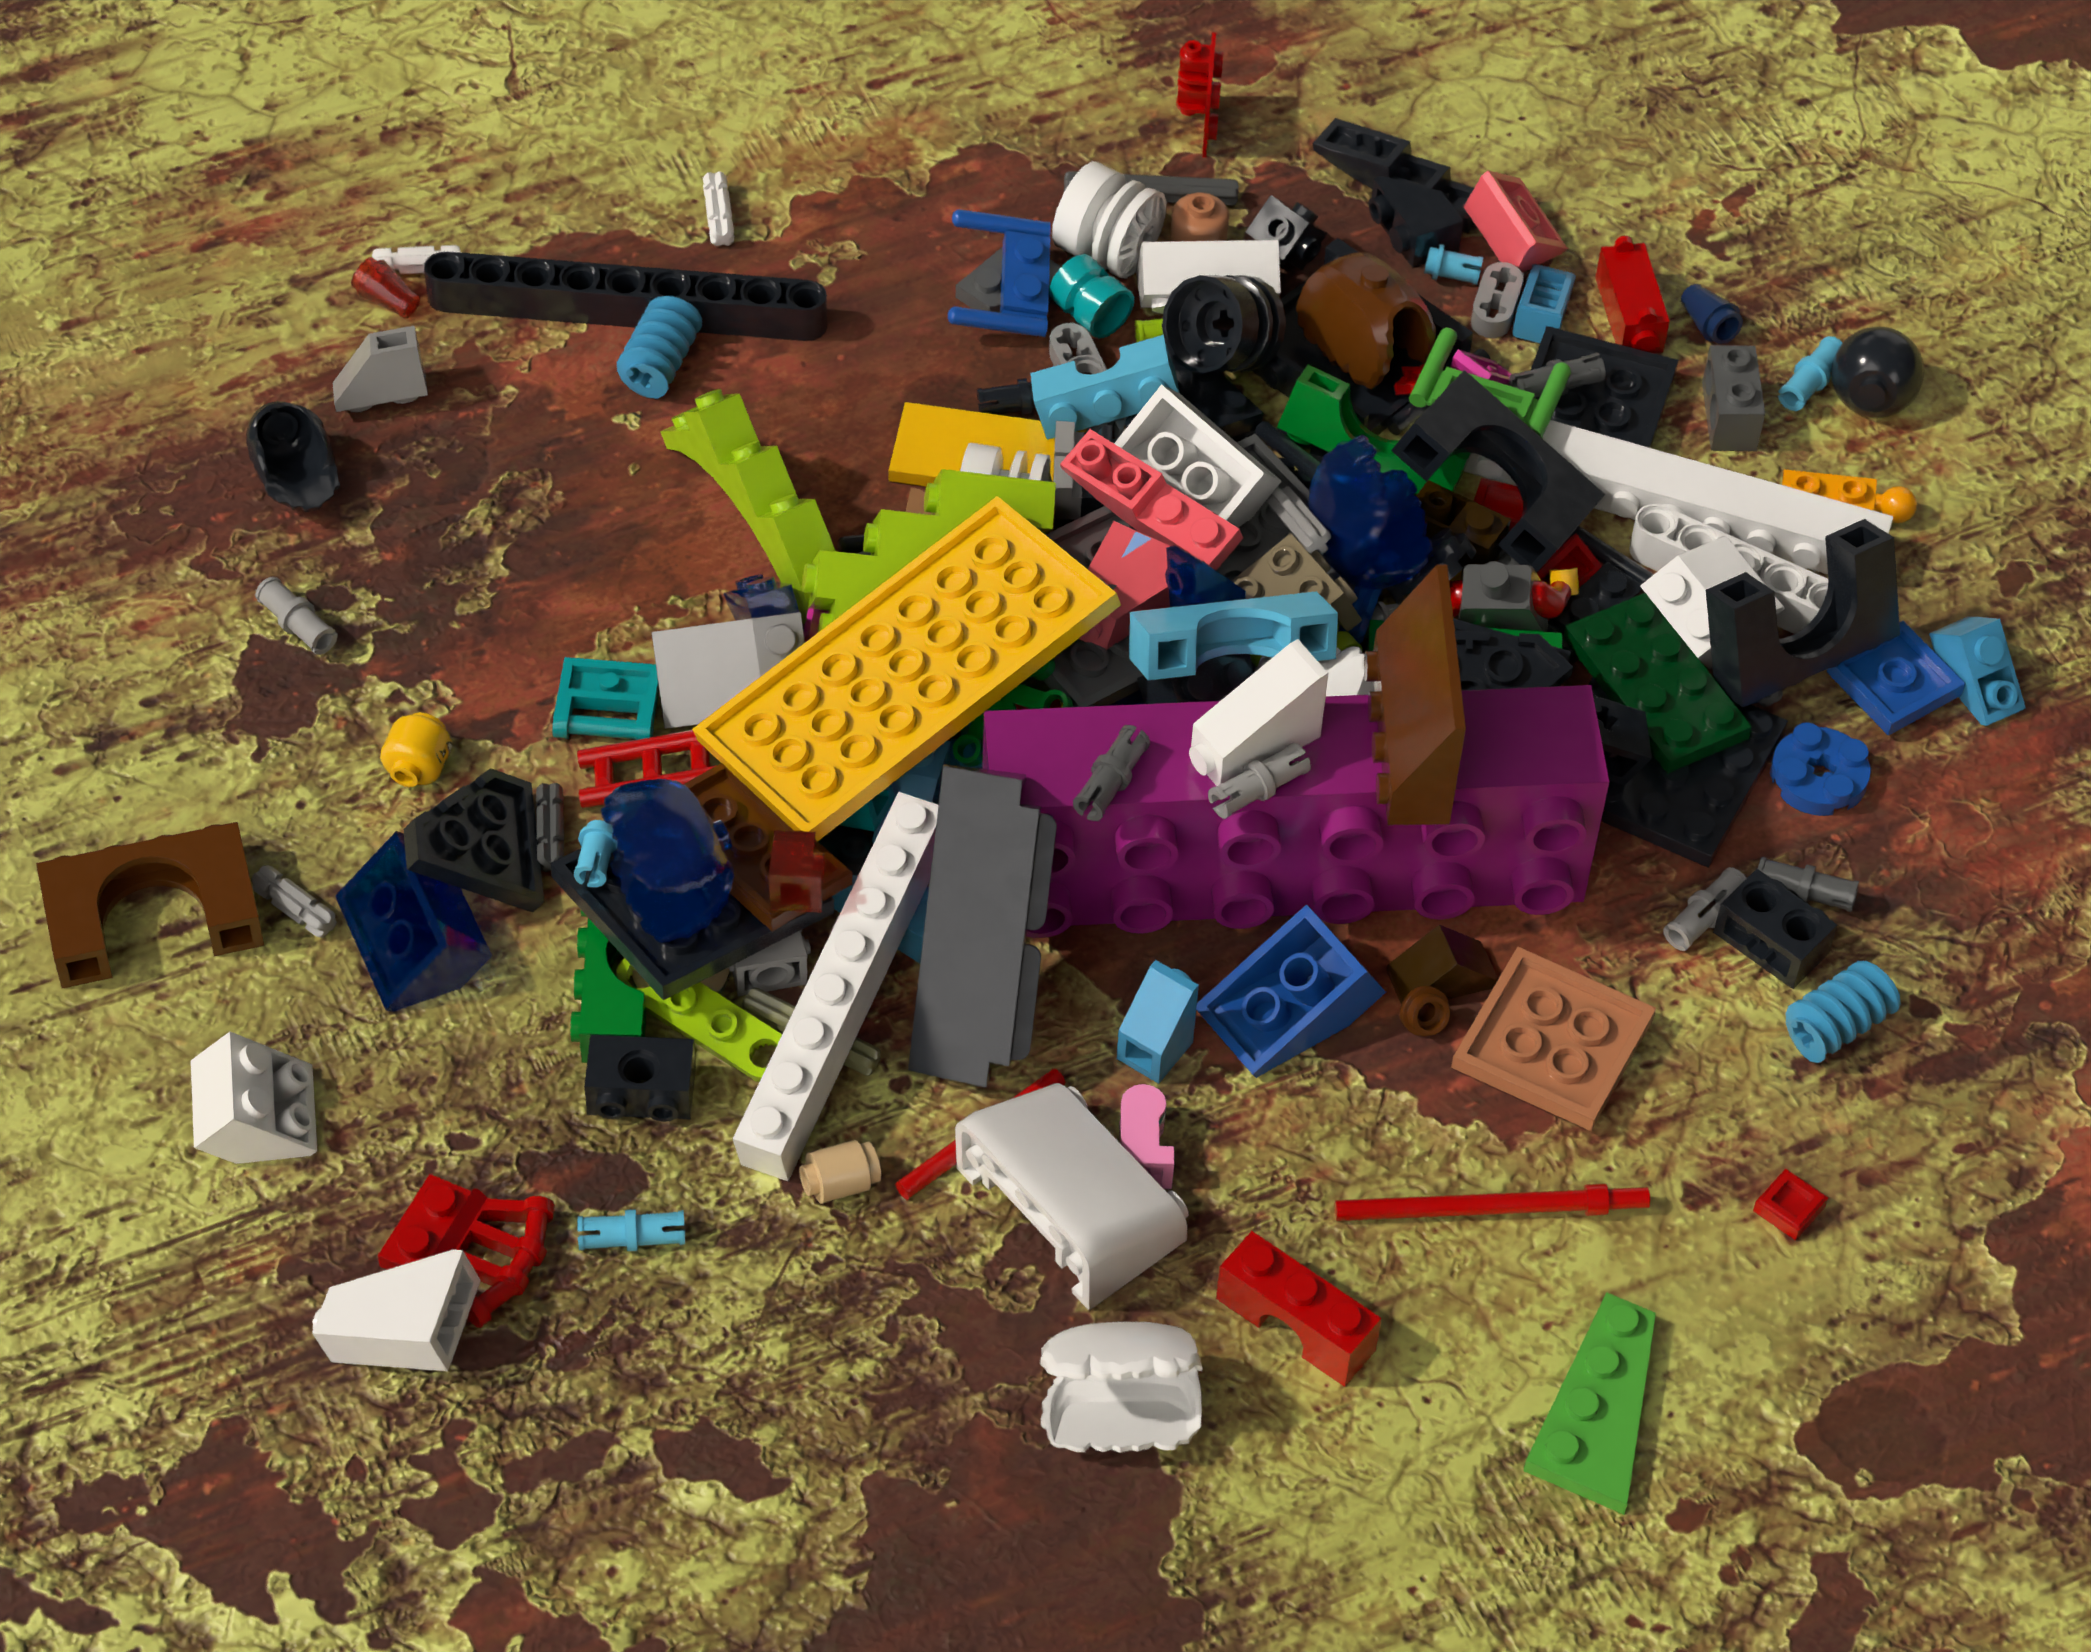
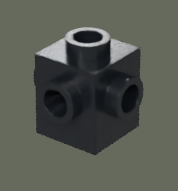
[1246,195,1328,270]

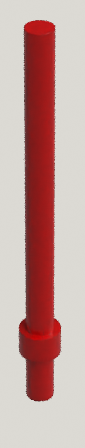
[1334,1184,1650,1221]

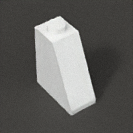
[1189,639,1329,786]
[312,1250,481,1371]

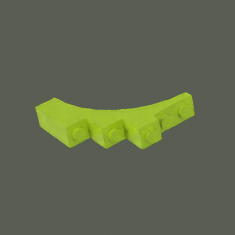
[660,389,836,624]
[802,469,1056,632]

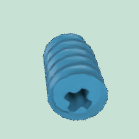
[617,296,702,399]
[1785,961,1901,1063]

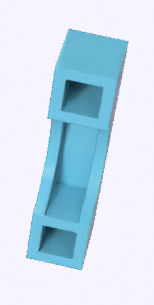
[1129,591,1338,680]

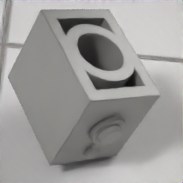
[728,930,811,997]

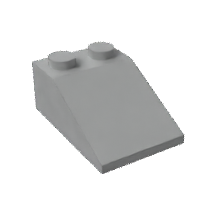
[651,612,805,729]

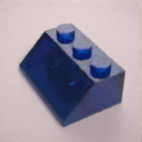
[335,831,492,1012]

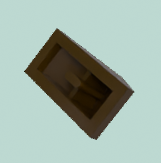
[1386,924,1498,1006]

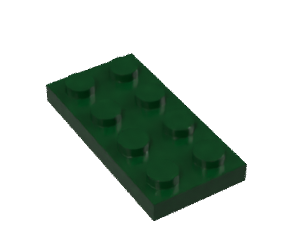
[1563,593,1752,774]

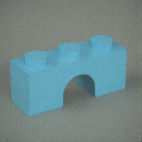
[1030,335,1180,440]

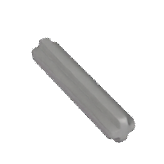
[1267,486,1331,554]

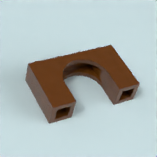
[36,822,264,989]

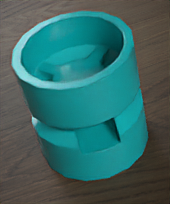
[1049,254,1134,339]

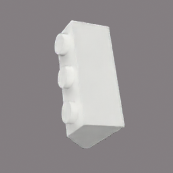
[1136,240,1281,313]
[1114,384,1282,527]

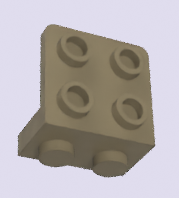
[1219,533,1362,632]

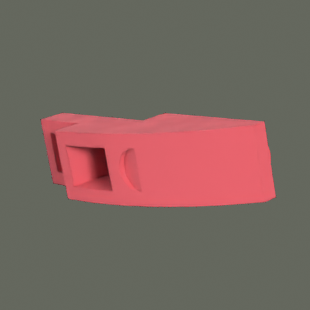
[1060,429,1243,574]

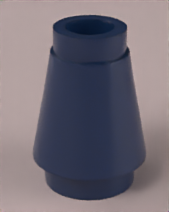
[1681,284,1743,344]

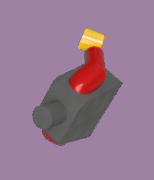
[1449,561,1579,632]

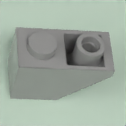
[333,325,428,412]

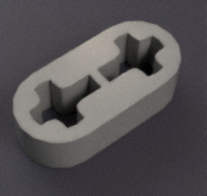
[1471,262,1523,338]

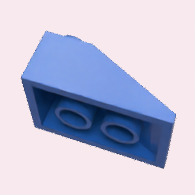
[1196,904,1386,1078]

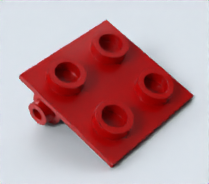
[1176,32,1224,158]

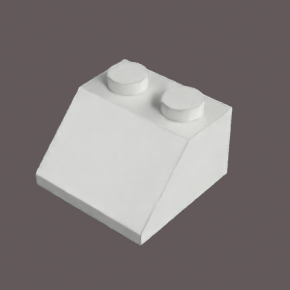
[1640,535,1785,669]

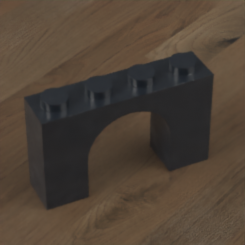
[1391,370,1605,573]
[1706,519,1900,707]

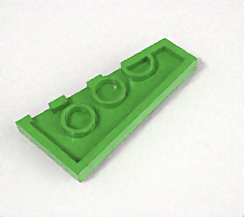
[1523,1292,1656,1515]

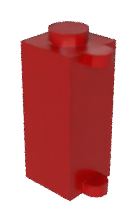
[1595,235,1670,353]

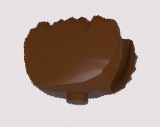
[1296,252,1437,389]

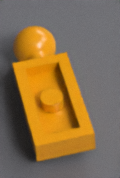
[1782,469,1917,523]

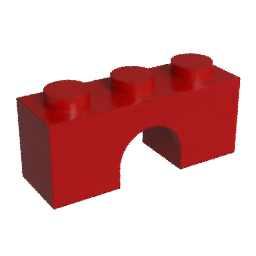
[1216,1231,1382,1387]

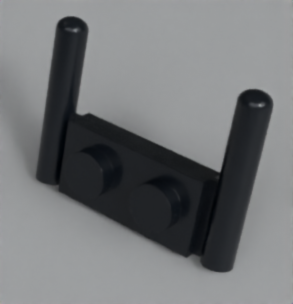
[1548,526,1654,663]

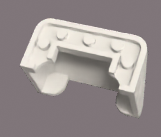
[955,1083,1189,1310]

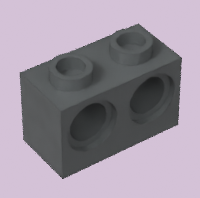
[1702,345,1765,451]

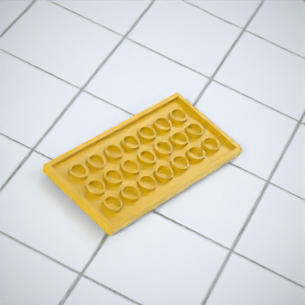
[692,496,1121,846]

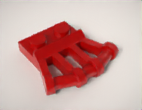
[377,1174,555,1328]

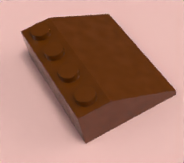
[1364,565,1466,825]

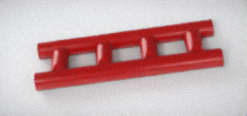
[577,730,717,809]

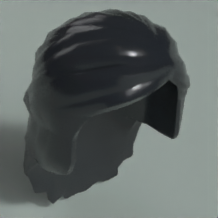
[246,401,340,512]

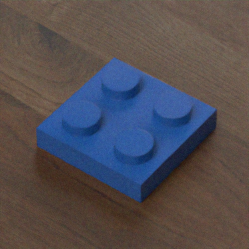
[1827,621,1965,736]

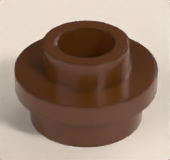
[1400,986,1450,1036]

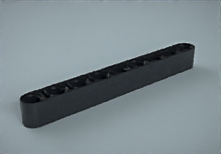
[424,251,827,341]

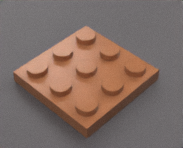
[1451,947,1656,1131]

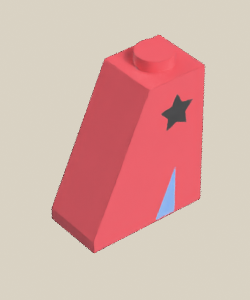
[1079,521,1203,650]

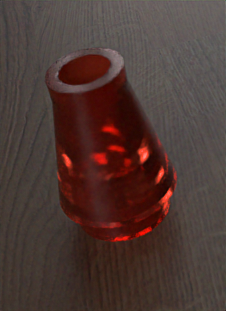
[351,257,420,319]

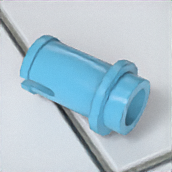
[1424,244,1483,285]
[574,820,619,887]

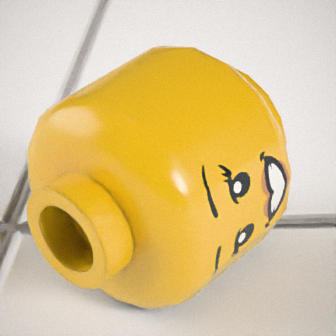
[380,712,452,787]

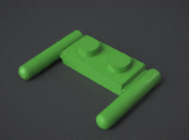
[1409,328,1571,438]

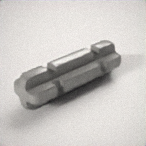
[251,865,337,938]

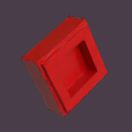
[1753,1168,1828,1241]

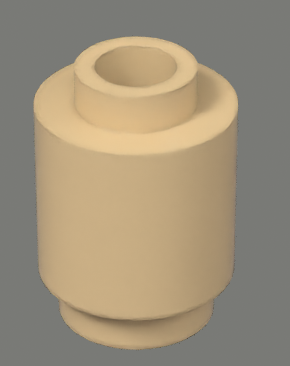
[799,1140,881,1204]

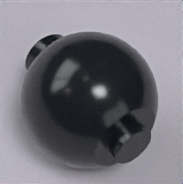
[1831,326,1924,418]

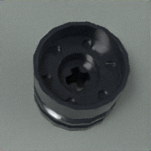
[1162,275,1286,373]

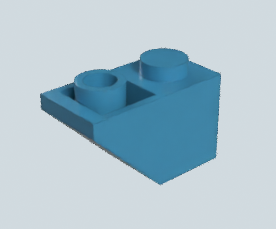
[1929,616,2026,726]
[1116,960,1199,1084]

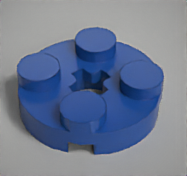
[1770,722,1871,816]

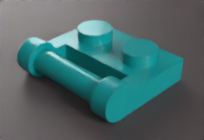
[552,657,659,740]

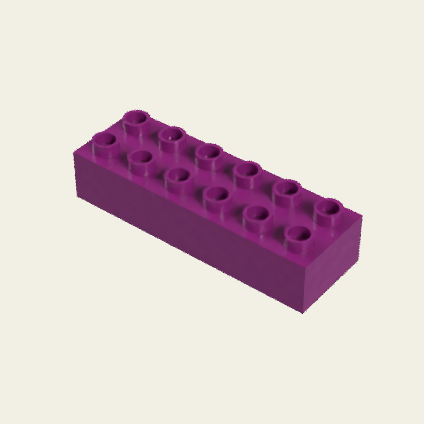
[983,685,1609,938]

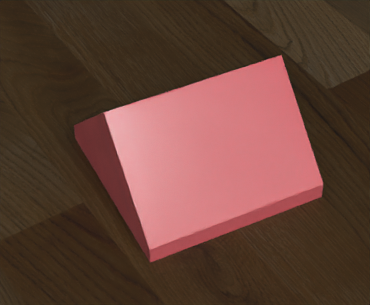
[1464,170,1568,273]

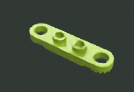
[616,958,782,1082]

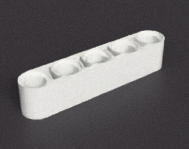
[1629,504,1828,634]

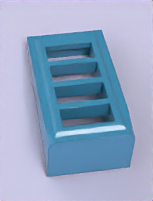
[1512,264,1576,343]

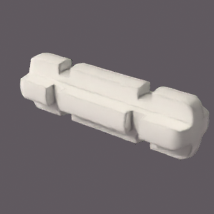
[703,171,734,247]
[372,245,461,276]

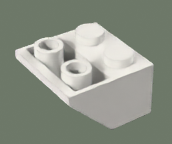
[191,1032,317,1164]

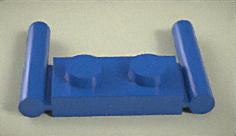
[947,209,1051,337]

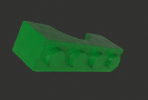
[1277,365,1472,497]
[570,909,646,1063]

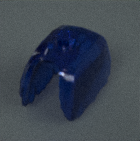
[1308,434,1433,590]
[601,779,734,943]

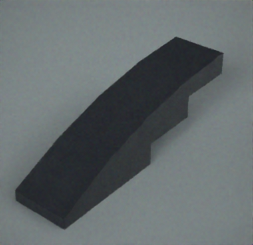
[1313,118,1475,232]

